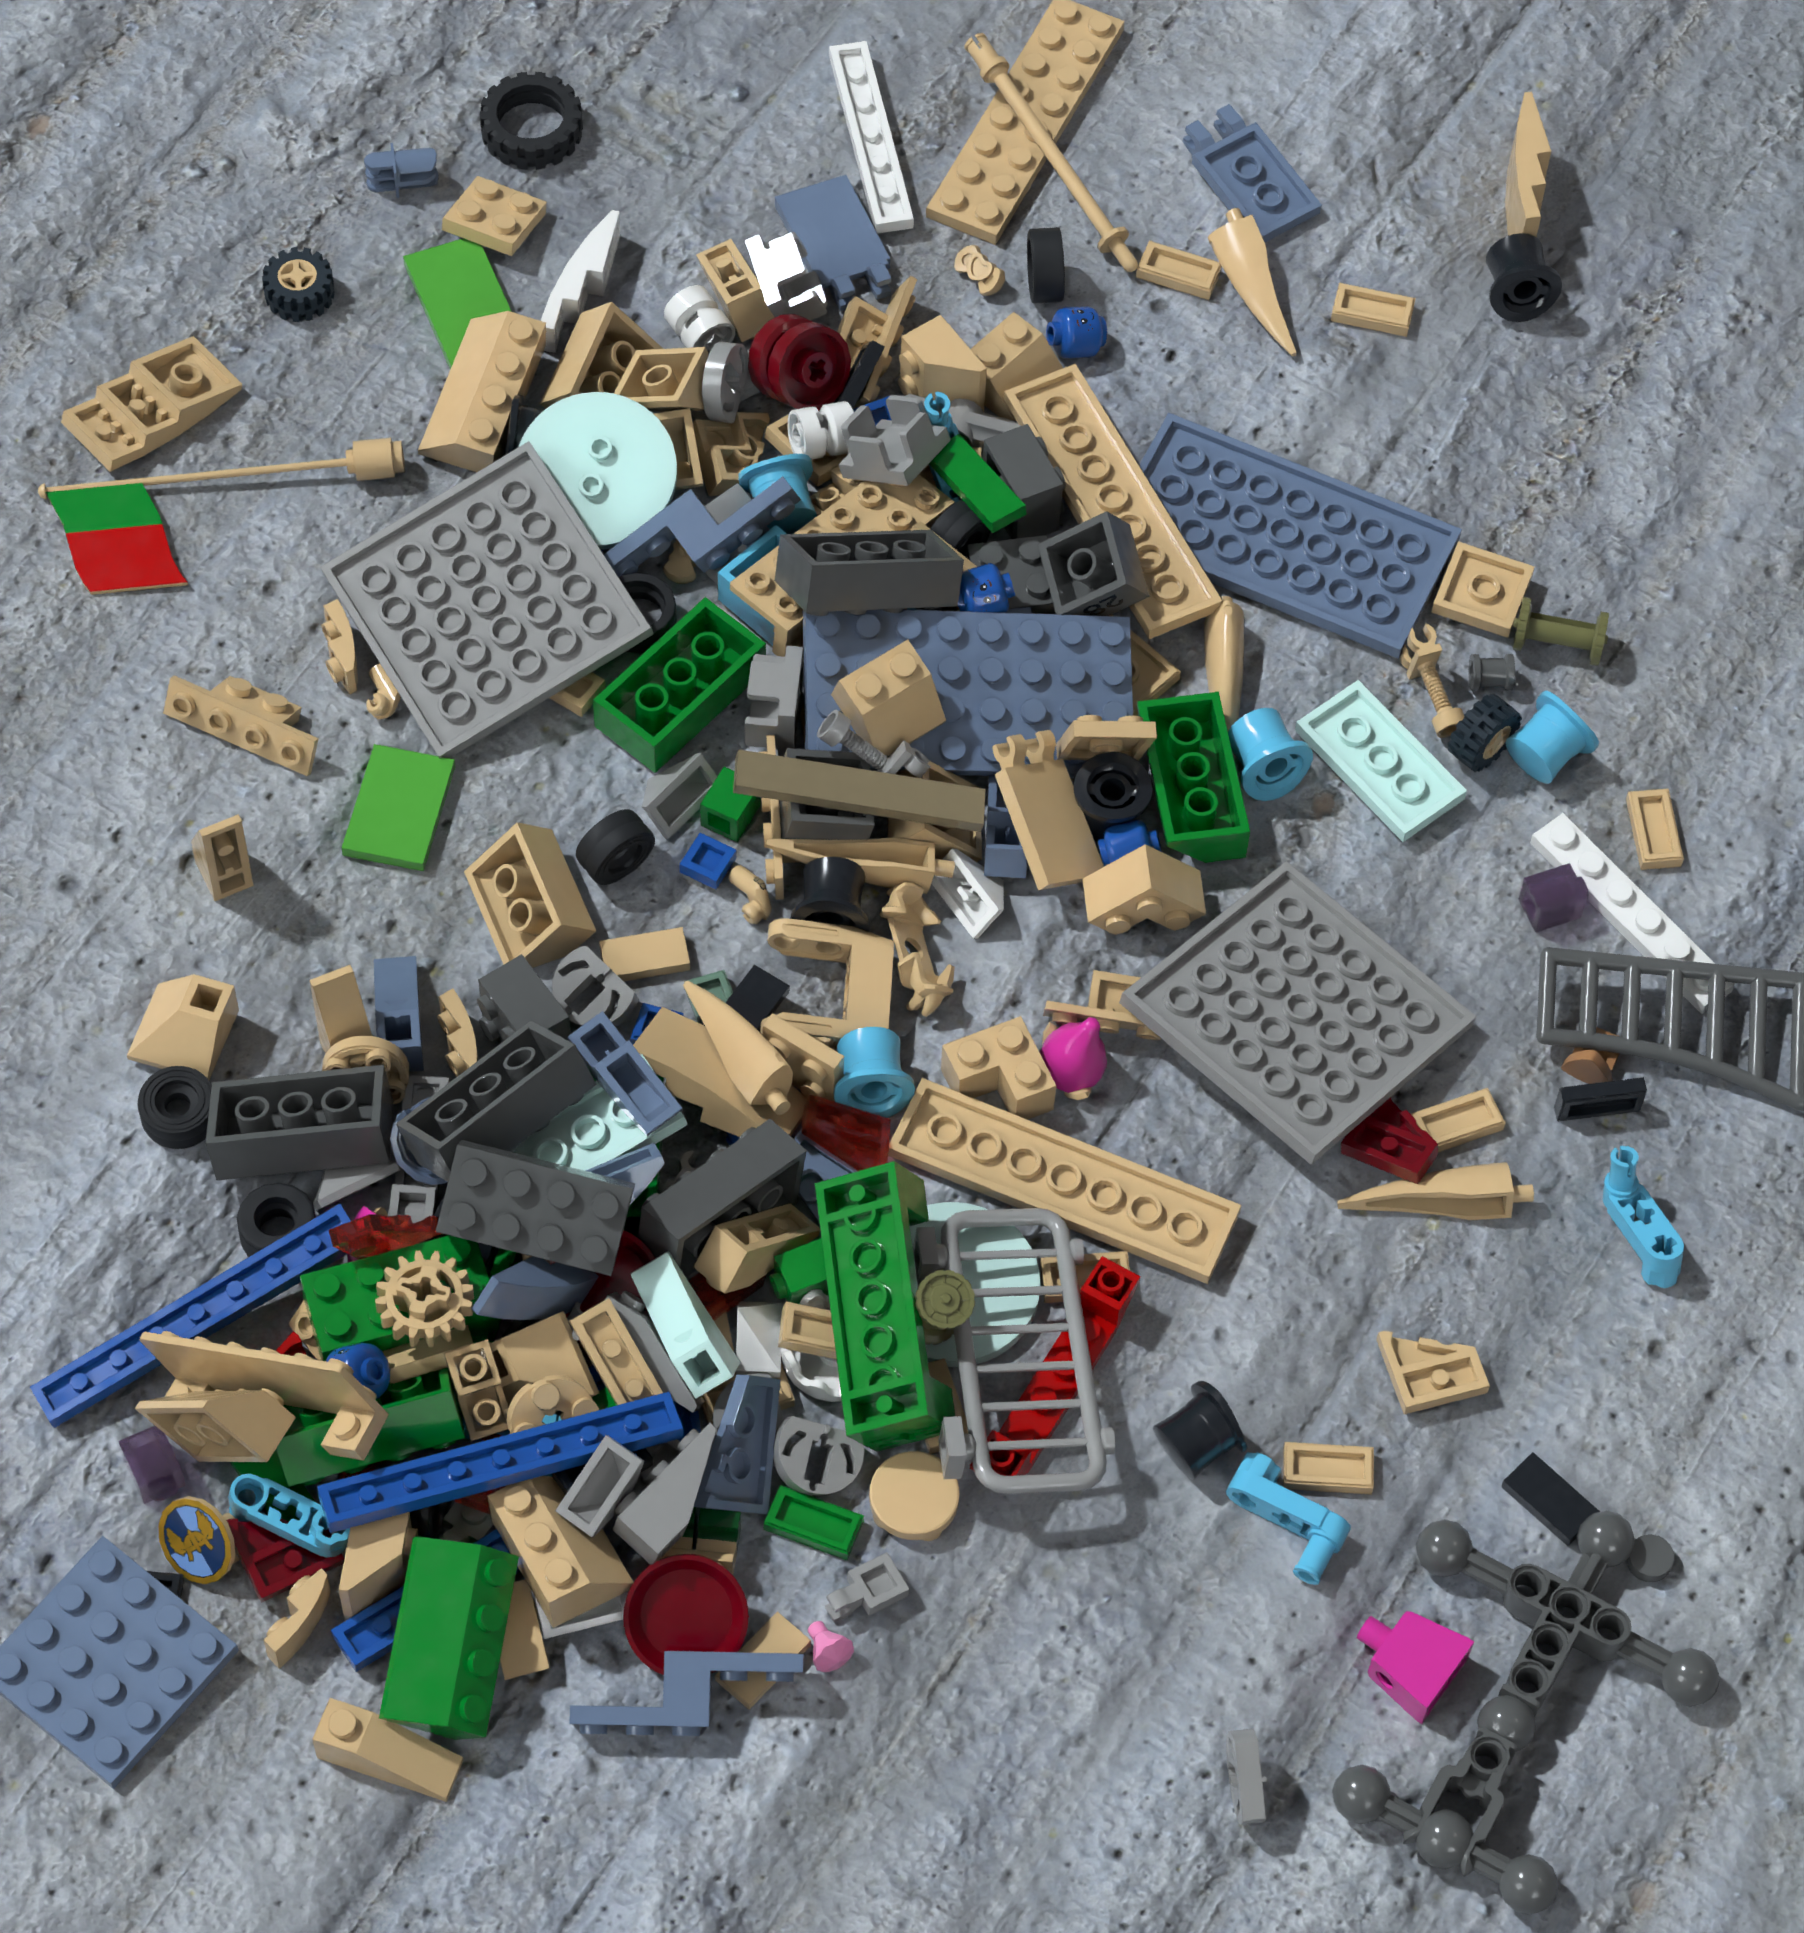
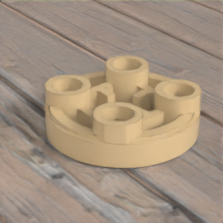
[322,1036,409,1104]
[869,1451,960,1541]

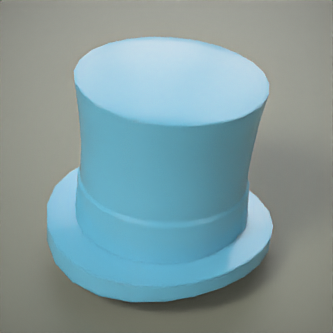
[738,454,817,534]
[1505,690,1599,784]
[1228,708,1313,801]
[834,1027,915,1122]

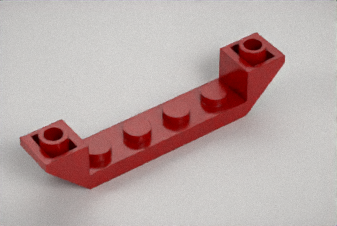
[969,1256,1141,1476]

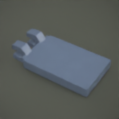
[1182,104,1322,242]
[775,175,891,311]

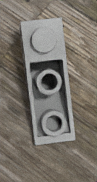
[613,1423,717,1565]

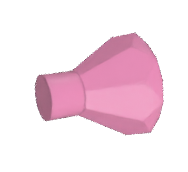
[807,1621,854,1672]

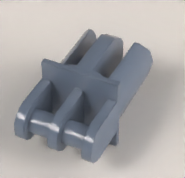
[364,143,439,198]

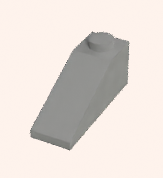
[605,1291,705,1413]

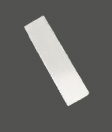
[541,210,620,353]

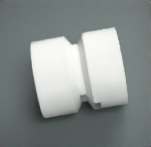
[664,285,735,353]
[788,401,854,460]

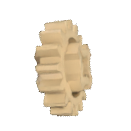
[375,1251,474,1348]

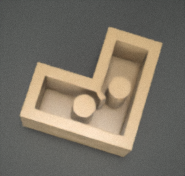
[1082,844,1206,935]
[941,1016,1056,1120]

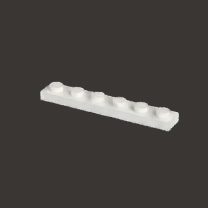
[829,41,914,234]
[1530,813,1735,1014]

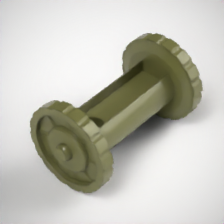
[1513,597,1609,666]
[915,1270,975,1345]

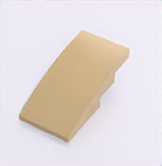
[1505,91,1551,238]
[61,336,242,472]
[633,1007,811,1137]

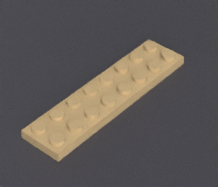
[926,0,1124,245]
[1004,363,1223,639]
[887,1078,1241,1284]

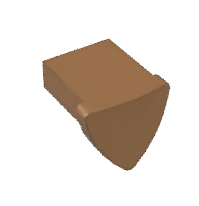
[1561,1027,1620,1084]

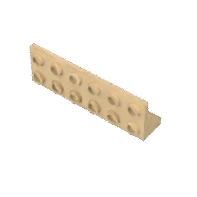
[730,474,955,657]
[139,1331,389,1461]

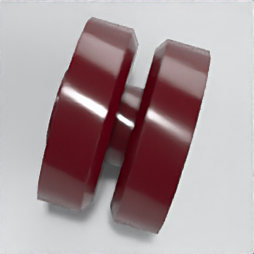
[748,314,851,411]

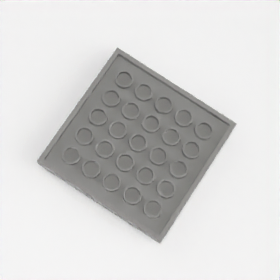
[320,441,654,758]
[1119,861,1477,1165]

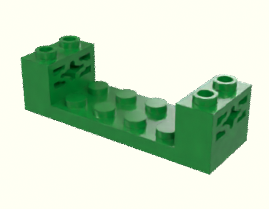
[815,1161,955,1452]

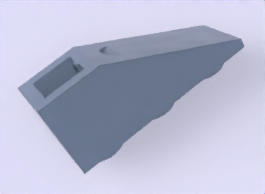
[374,956,424,1072]

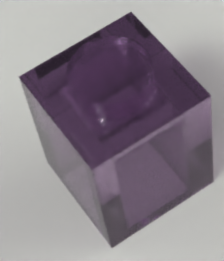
[1518,863,1589,933]
[118,1425,186,1504]

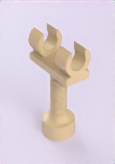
[1400,623,1465,738]

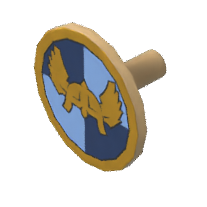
[158,1496,240,1584]

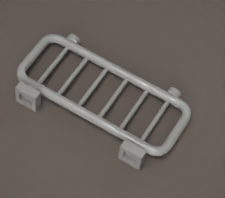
[913,1208,1115,1494]

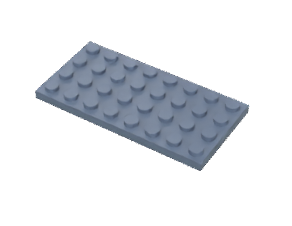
[1139,412,1462,659]
[803,609,1133,778]

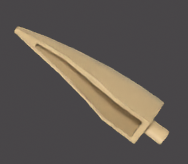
[1207,208,1296,356]
[1204,596,1244,731]
[766,837,955,894]
[683,981,793,1115]
[1337,1162,1534,1220]

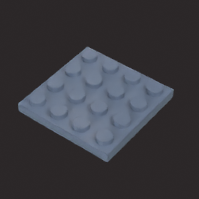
[0,1536,239,1789]

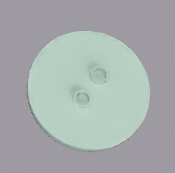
[519,392,677,550]
[910,1202,1040,1367]

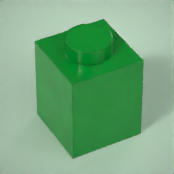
[700,767,761,842]
[769,1238,829,1304]

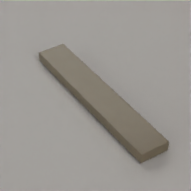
[733,749,986,832]

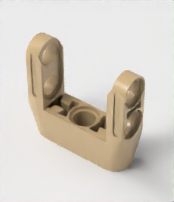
[760,918,894,1052]

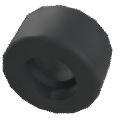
[236,1183,316,1257]

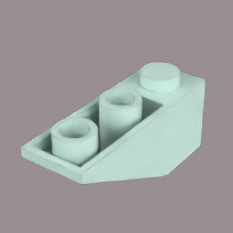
[630,1251,740,1399]

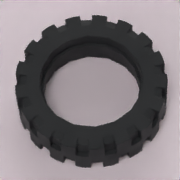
[480,72,583,170]

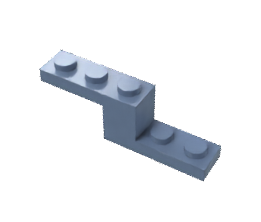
[604,476,801,578]
[569,1651,804,1736]

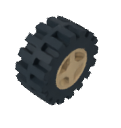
[262,247,335,322]
[1448,694,1522,772]

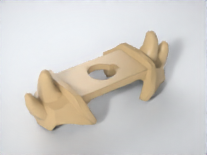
[880,882,955,1017]

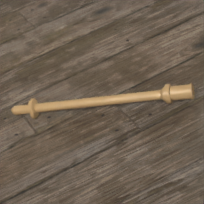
[964,33,1138,272]

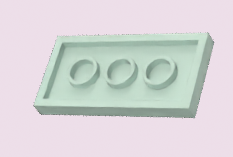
[1295,680,1467,842]
[513,1054,688,1171]

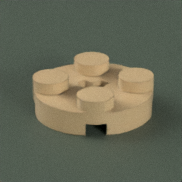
[507,1375,599,1434]

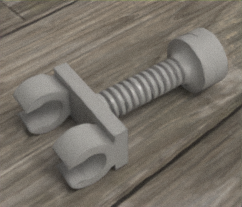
[817,710,931,778]

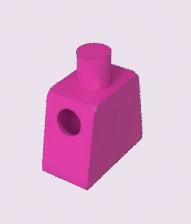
[1356,1611,1474,1724]

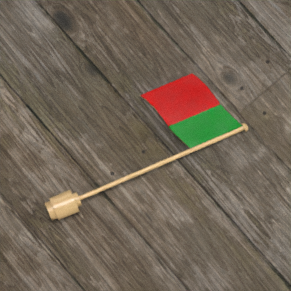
[38,437,405,595]

